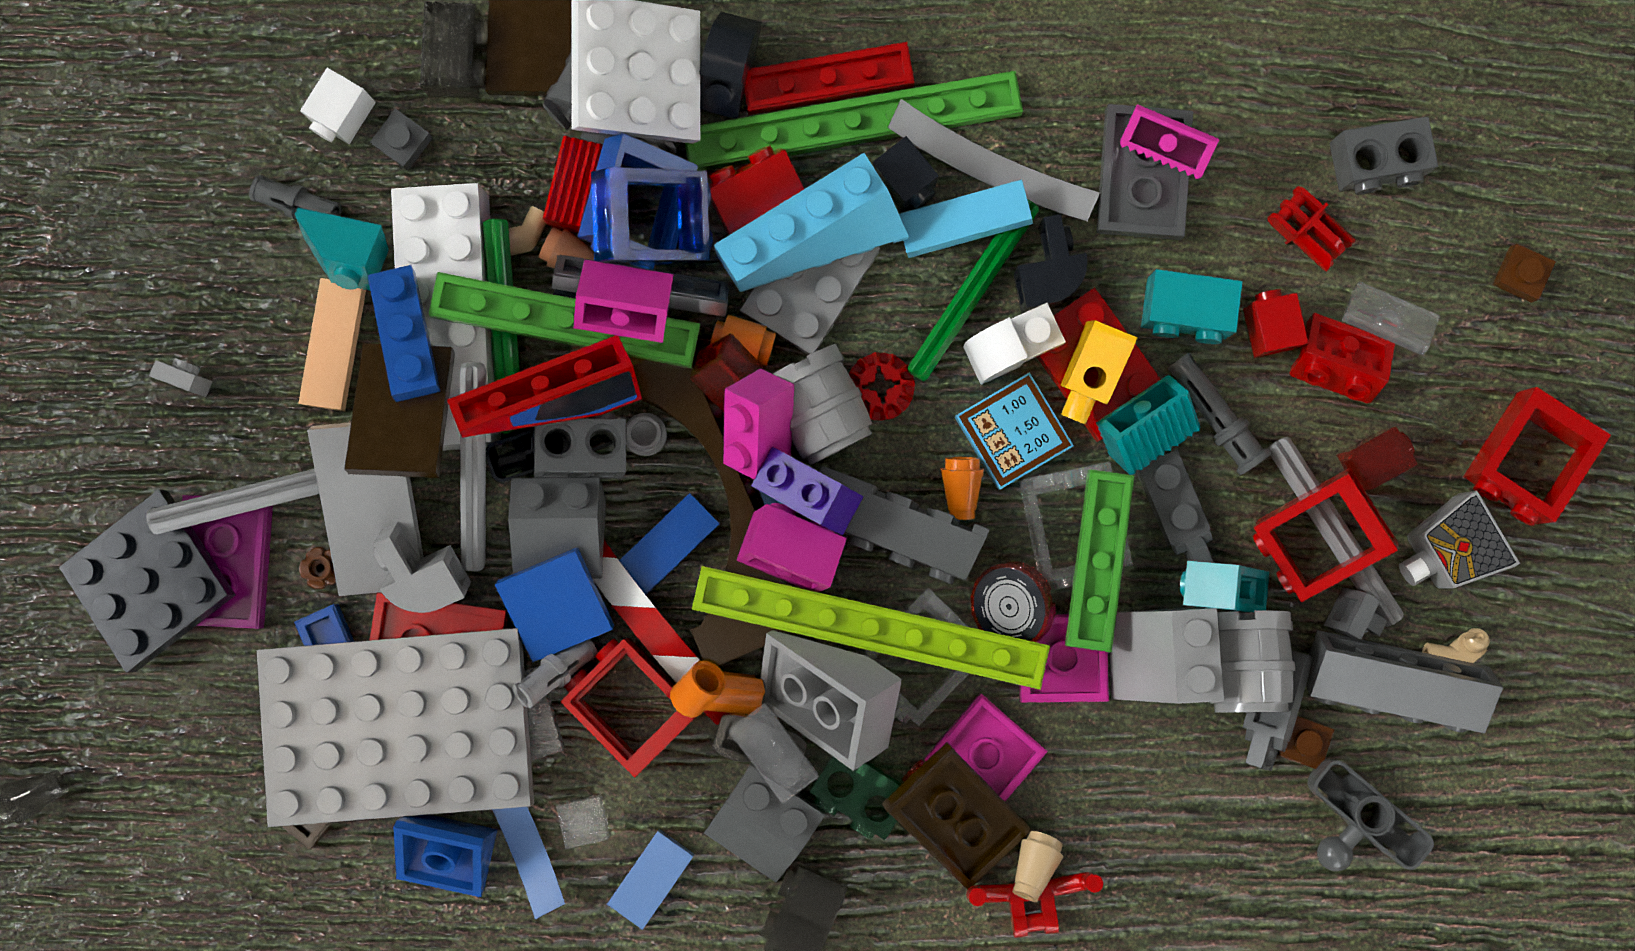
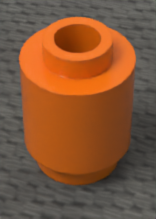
[710,315,776,367]

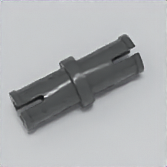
[249,175,342,219]

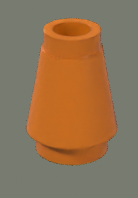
[941,457,984,520]

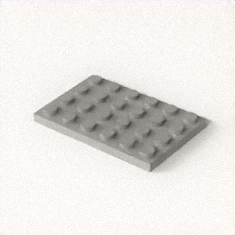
[257,628,534,827]

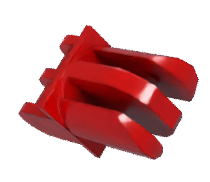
[1267,186,1356,272]

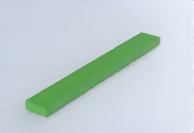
[685,71,1023,172]

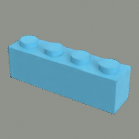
[714,153,909,292]

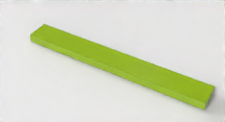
[692,566,1050,690]

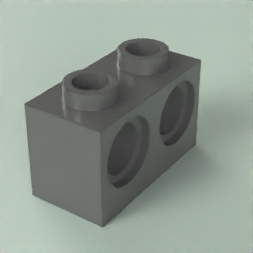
[1330,116,1438,195]
[534,412,626,479]

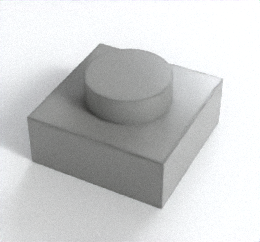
[149,358,213,397]

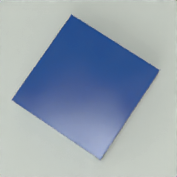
[495,547,614,662]

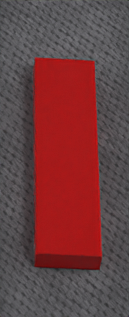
[745,42,915,115]

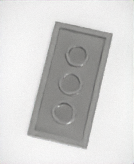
[307,423,424,596]

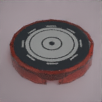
[970,561,1056,642]

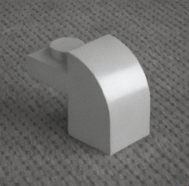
[373,522,471,613]

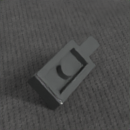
[1136,450,1213,563]
[1242,651,1314,771]

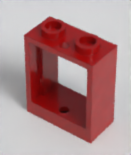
[1463,387,1611,526]
[1253,468,1399,602]
[560,638,695,778]

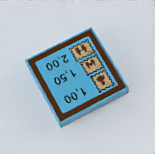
[955,372,1074,491]

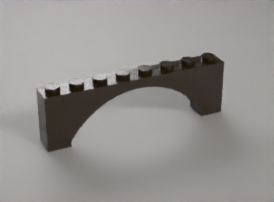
[571,311,793,666]

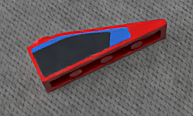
[447,335,642,438]

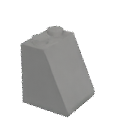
[1108,607,1224,704]

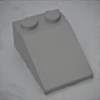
[760,630,902,771]

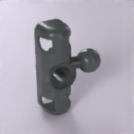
[1307,759,1434,871]

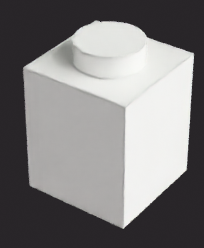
[300,68,376,145]

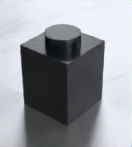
[872,136,939,212]

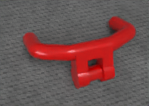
[966,872,1103,938]

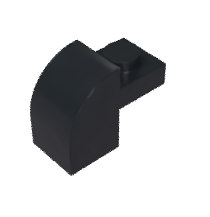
[699,12,762,119]
[1013,214,1087,314]

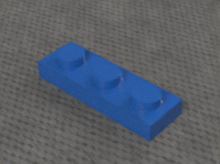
[367,265,440,402]

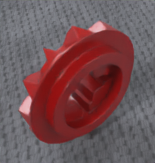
[849,352,915,421]

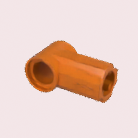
[670,660,765,718]

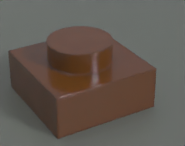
[1493,244,1556,303]
[1277,716,1335,769]

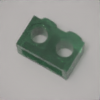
[810,754,902,840]

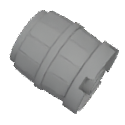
[773,344,872,465]
[1209,610,1296,713]

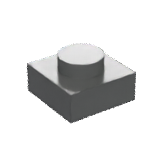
[370,109,433,171]

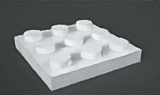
[572,0,700,144]

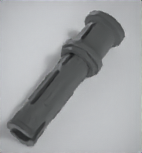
[1167,352,1272,476]

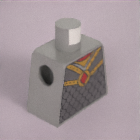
[1399,491,1520,589]

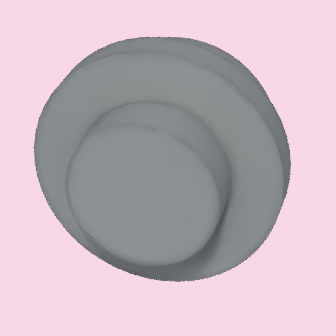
[626,413,667,456]

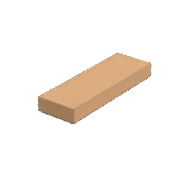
[298,278,366,412]

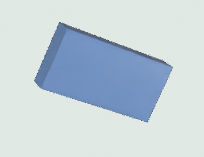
[607,829,694,930]

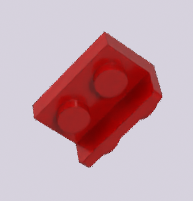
[1290,313,1395,403]

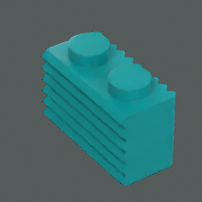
[1096,374,1200,475]

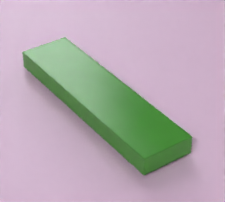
[1065,469,1134,652]

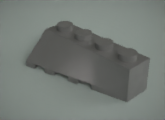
[803,466,990,585]

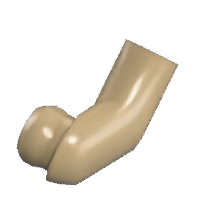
[509,206,546,256]
[1422,628,1490,663]

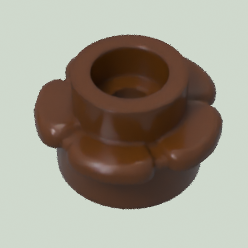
[299,547,336,590]

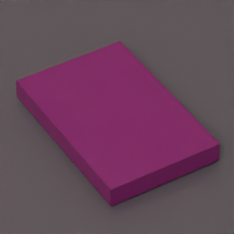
[182,495,273,629]

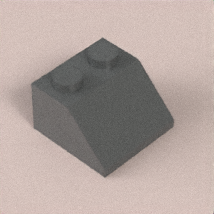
[508,477,606,579]
[704,759,825,882]

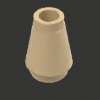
[1012,831,1064,902]

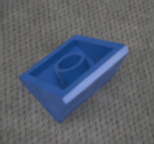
[393,814,498,897]

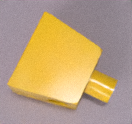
[1061,320,1138,424]

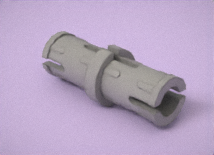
[513,639,598,708]

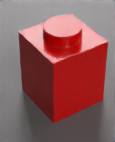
[1243,289,1309,358]

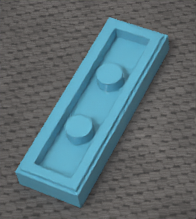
[899,179,1033,258]

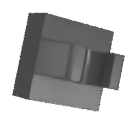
[1324,588,1387,640]

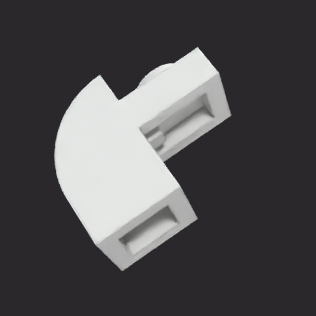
[963,303,1066,385]

